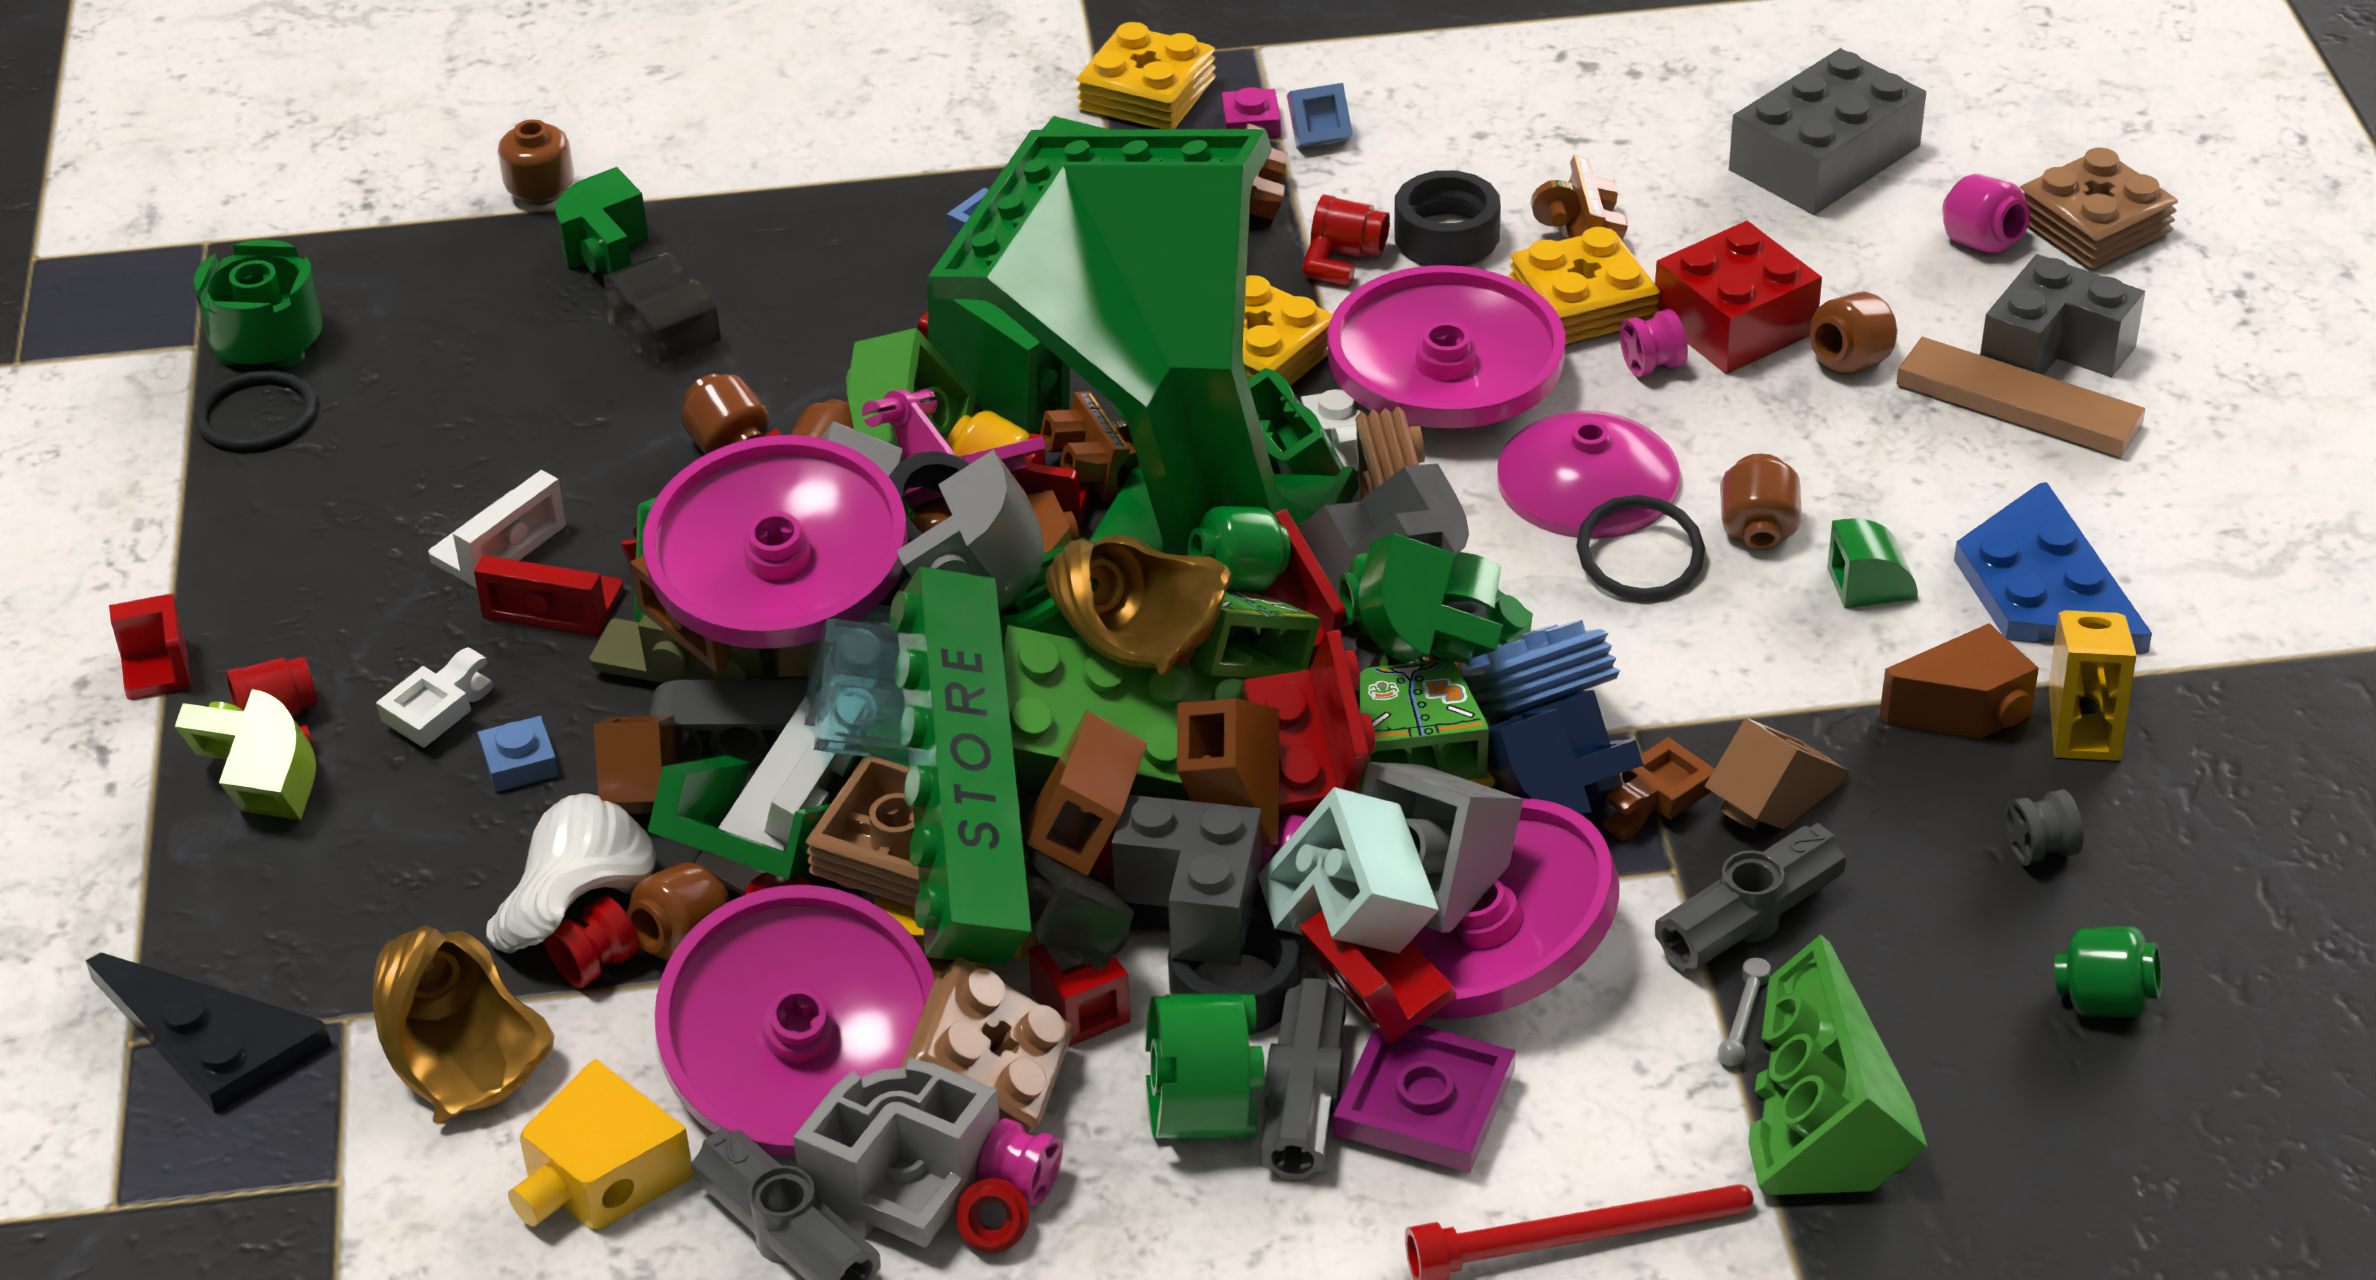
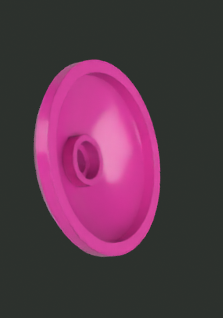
[1497,410,1680,538]

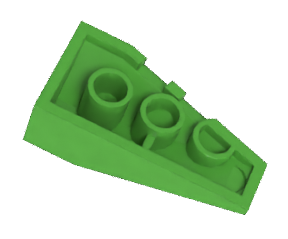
[846,328,976,518]
[1748,934,1928,1195]

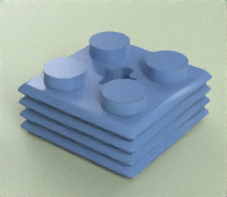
[1462,620,1621,718]

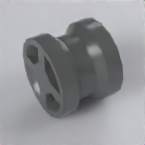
[2004,789,2084,866]

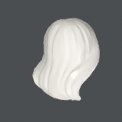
[486,793,656,954]

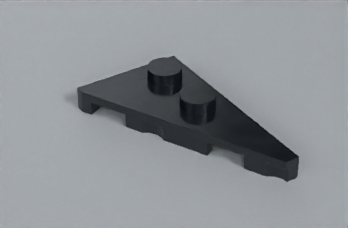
[86,952,332,1113]

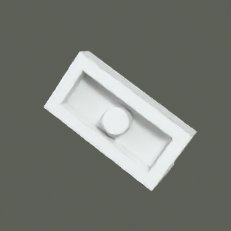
[428,470,567,588]

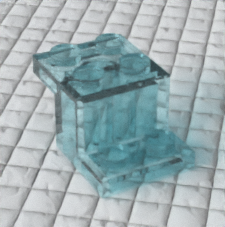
[804,605,909,762]

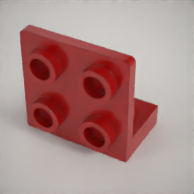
[1241,630,1375,813]

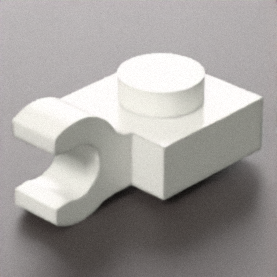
[1301,389,1369,471]
[376,647,494,748]

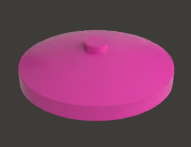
[1328,265,1566,428]
[643,435,908,649]
[1411,798,1620,1019]
[655,885,935,1157]

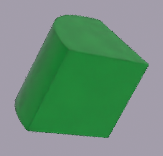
[1827,518,1918,608]

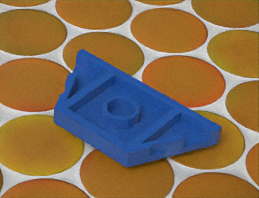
[1954,482,2152,654]

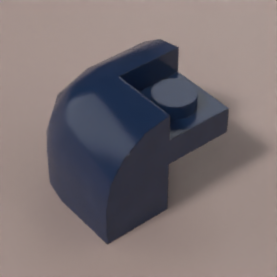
[1487,690,1643,814]

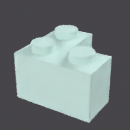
[1257,787,1439,954]

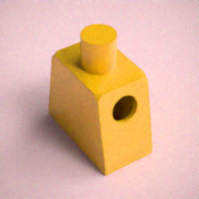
[2049,610,2136,761]
[508,1058,693,1229]

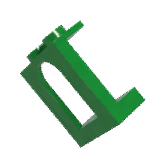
[648,755,831,880]

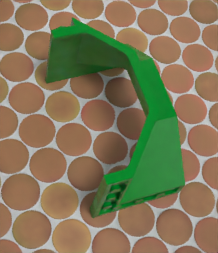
[927,129,1359,556]

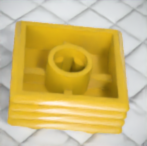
[1076,22,1216,129]
[1509,227,1660,345]
[1243,275,1333,386]

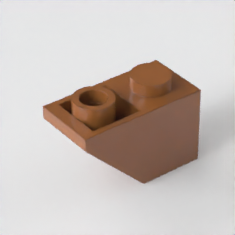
[1177,698,1279,846]
[1021,709,1147,876]

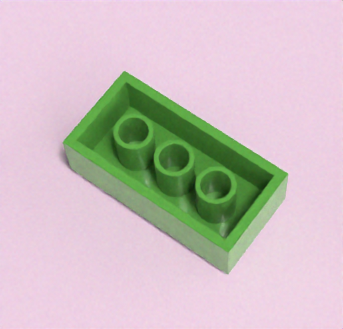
[1001,625,1252,801]

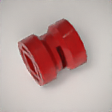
[544,895,640,989]

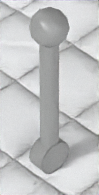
[1717,958,1771,1067]

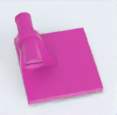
[862,389,1047,509]

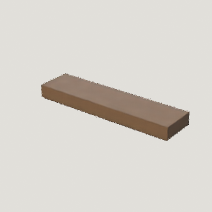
[1896,336,2146,457]

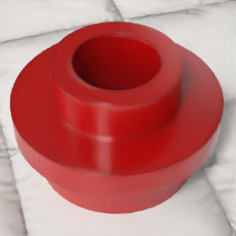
[955,1178,1030,1253]

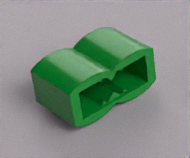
[1248,368,1344,476]

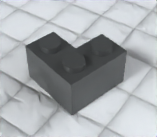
[1980,254,2145,378]
[1112,795,1262,966]

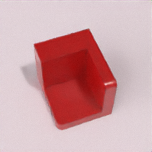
[1016,433,1094,530]
[109,593,191,700]
[1028,943,1131,1047]

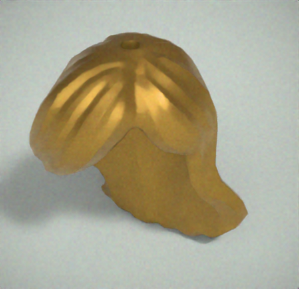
[1046,535,1232,676]
[373,925,555,1125]

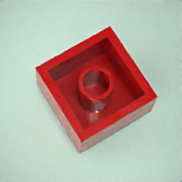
[1655,220,1822,374]

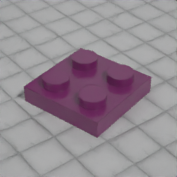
[1333,1024,1516,1173]

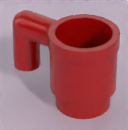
[1302,194,1390,287]
[226,656,318,748]

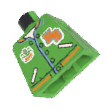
[1188,590,1321,678]
[1359,653,1489,792]

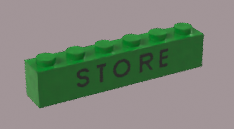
[890,566,1032,966]

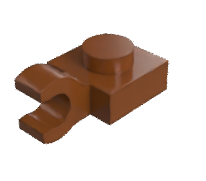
[1602,737,1714,841]

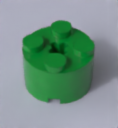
[194,239,323,368]
[1145,993,1264,1139]

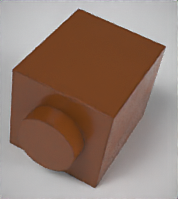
[594,715,677,814]

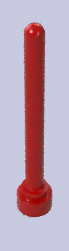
[1405,1184,1754,1280]

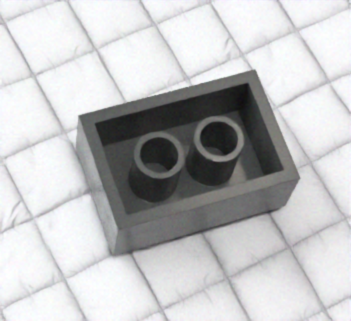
[1729,48,1927,215]

